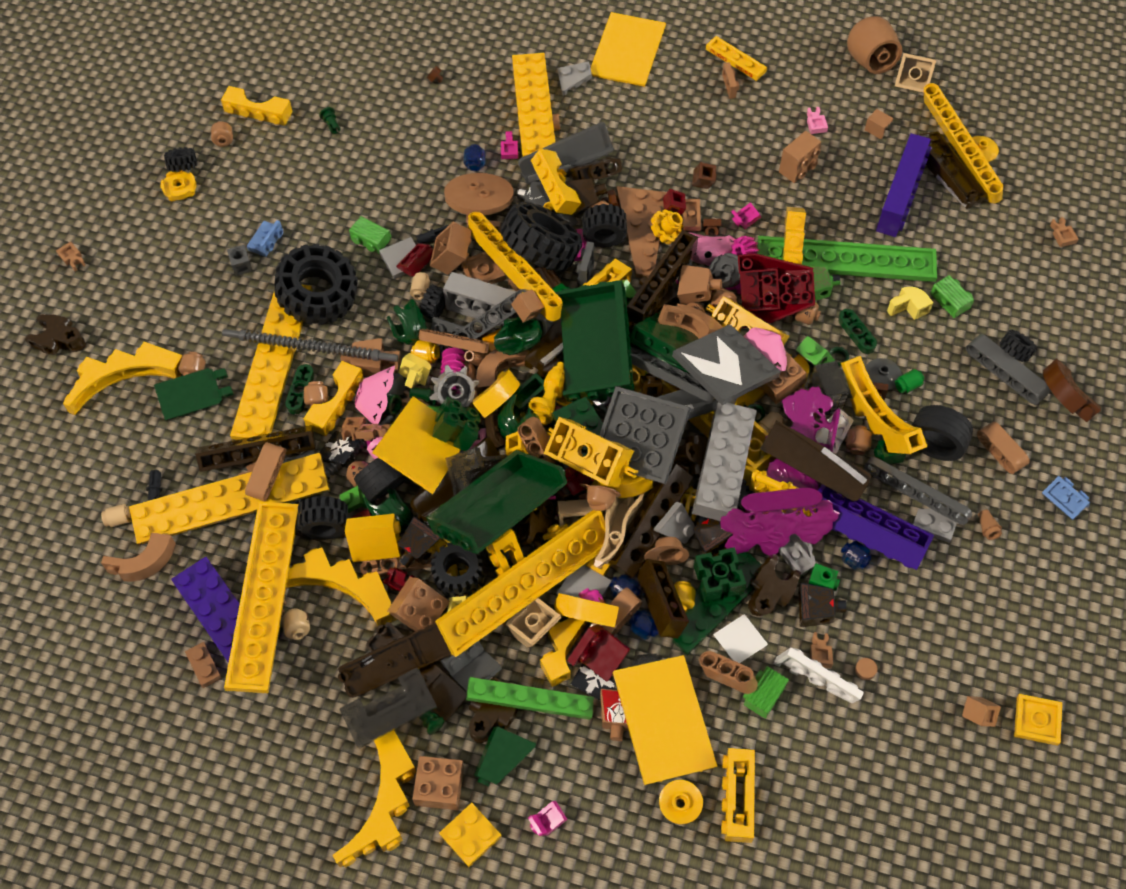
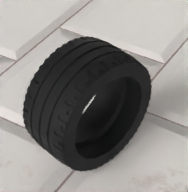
[912,405,973,461]
[354,458,409,502]

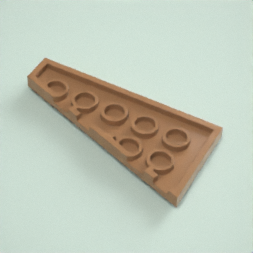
[616,186,667,278]

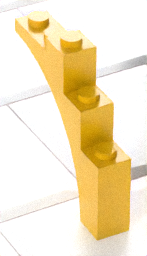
[782,207,806,265]
[63,342,183,415]
[841,356,927,454]
[286,547,398,626]
[333,724,417,867]

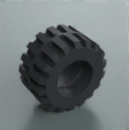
[582,204,627,248]
[297,496,348,540]
[431,542,484,597]

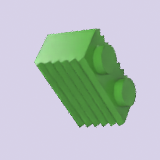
[349,216,391,254]
[930,275,974,318]
[743,666,789,719]

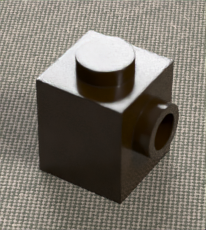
[640,373,663,397]

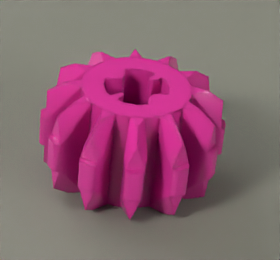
[730,236,760,256]

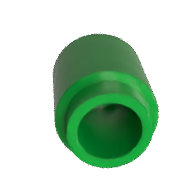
[895,369,924,394]

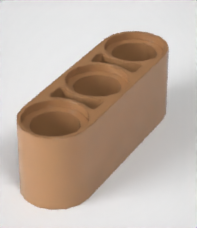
[518,417,559,465]
[977,422,1030,474]
[245,442,286,502]
[590,587,643,636]
[699,651,758,694]

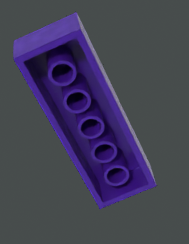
[876,133,932,237]
[816,485,934,570]
[171,557,240,663]

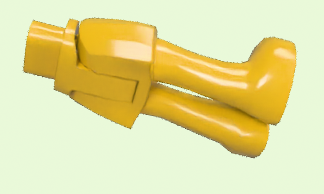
[529,362,565,425]

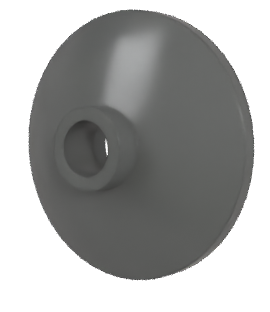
[865,358,902,391]

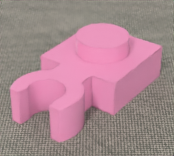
[807,107,828,134]

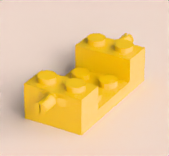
[706,296,792,357]
[544,417,638,487]

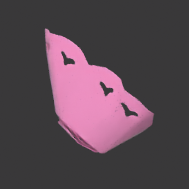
[688,232,735,266]
[744,327,787,371]
[355,365,395,424]

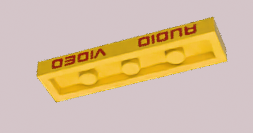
[706,36,767,81]

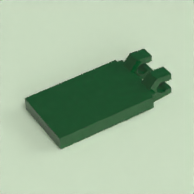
[154,368,234,421]

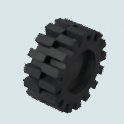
[164,147,197,172]
[420,284,446,319]
[999,329,1037,362]

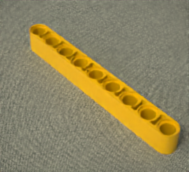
[924,83,1003,203]
[468,212,562,321]

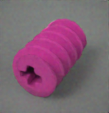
[440,347,465,390]

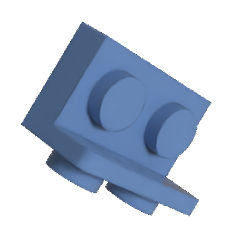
[247,220,283,257]
[1042,476,1090,520]

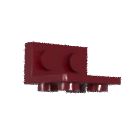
[567,624,630,682]

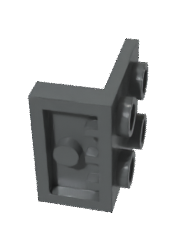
[440,641,502,692]

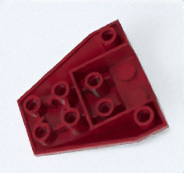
[738,253,815,328]

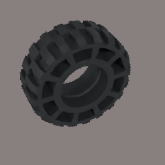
[501,202,582,272]
[274,244,358,325]

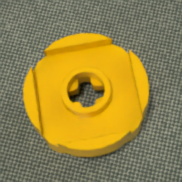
[160,170,196,201]

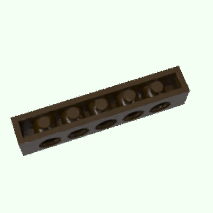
[627,230,698,324]
[195,425,316,472]
[608,464,693,578]

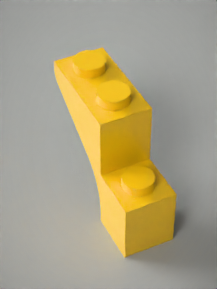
[540,617,587,687]

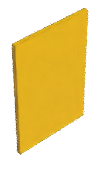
[590,12,666,87]
[372,397,461,494]
[613,655,717,785]

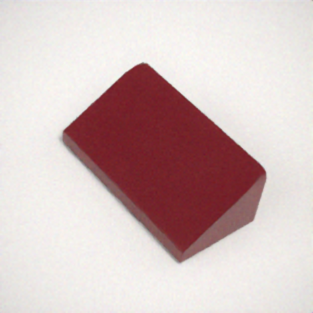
[396,243,433,277]

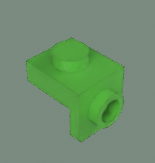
[340,486,367,513]

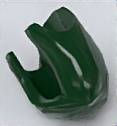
[387,299,427,345]
[494,317,542,355]
[497,395,534,440]
[363,488,413,534]

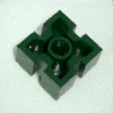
[432,396,481,452]
[693,547,746,602]

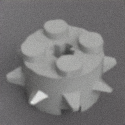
[429,365,479,407]

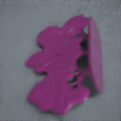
[765,387,840,490]
[721,488,840,556]

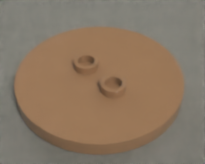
[444,173,514,215]

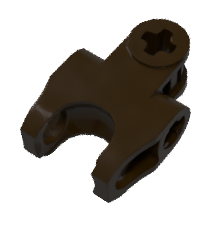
[568,157,623,181]
[25,314,86,355]
[673,435,708,478]
[516,499,556,550]
[748,554,801,616]
[469,677,519,743]

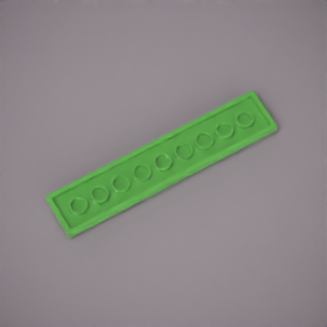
[757,236,937,282]

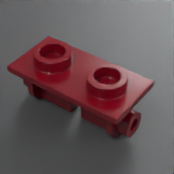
[382,567,424,591]

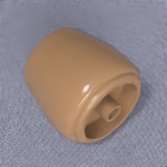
[847,16,902,74]

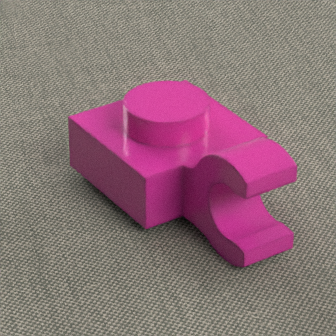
[501,131,518,159]

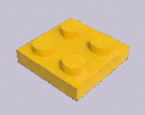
[1014,694,1062,746]
[439,803,502,867]

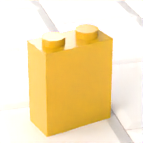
[345,514,402,562]

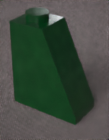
[473,726,536,787]

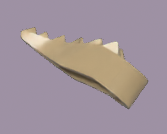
[594,493,644,569]

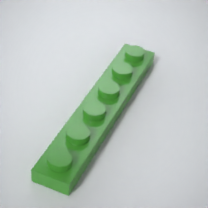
[466,677,594,720]

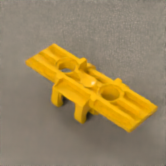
[743,465,816,517]

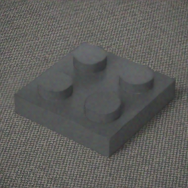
[577,242,594,286]

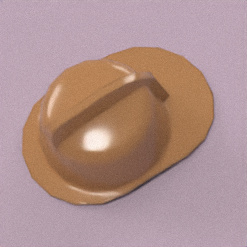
[579,483,621,511]
[644,537,689,565]

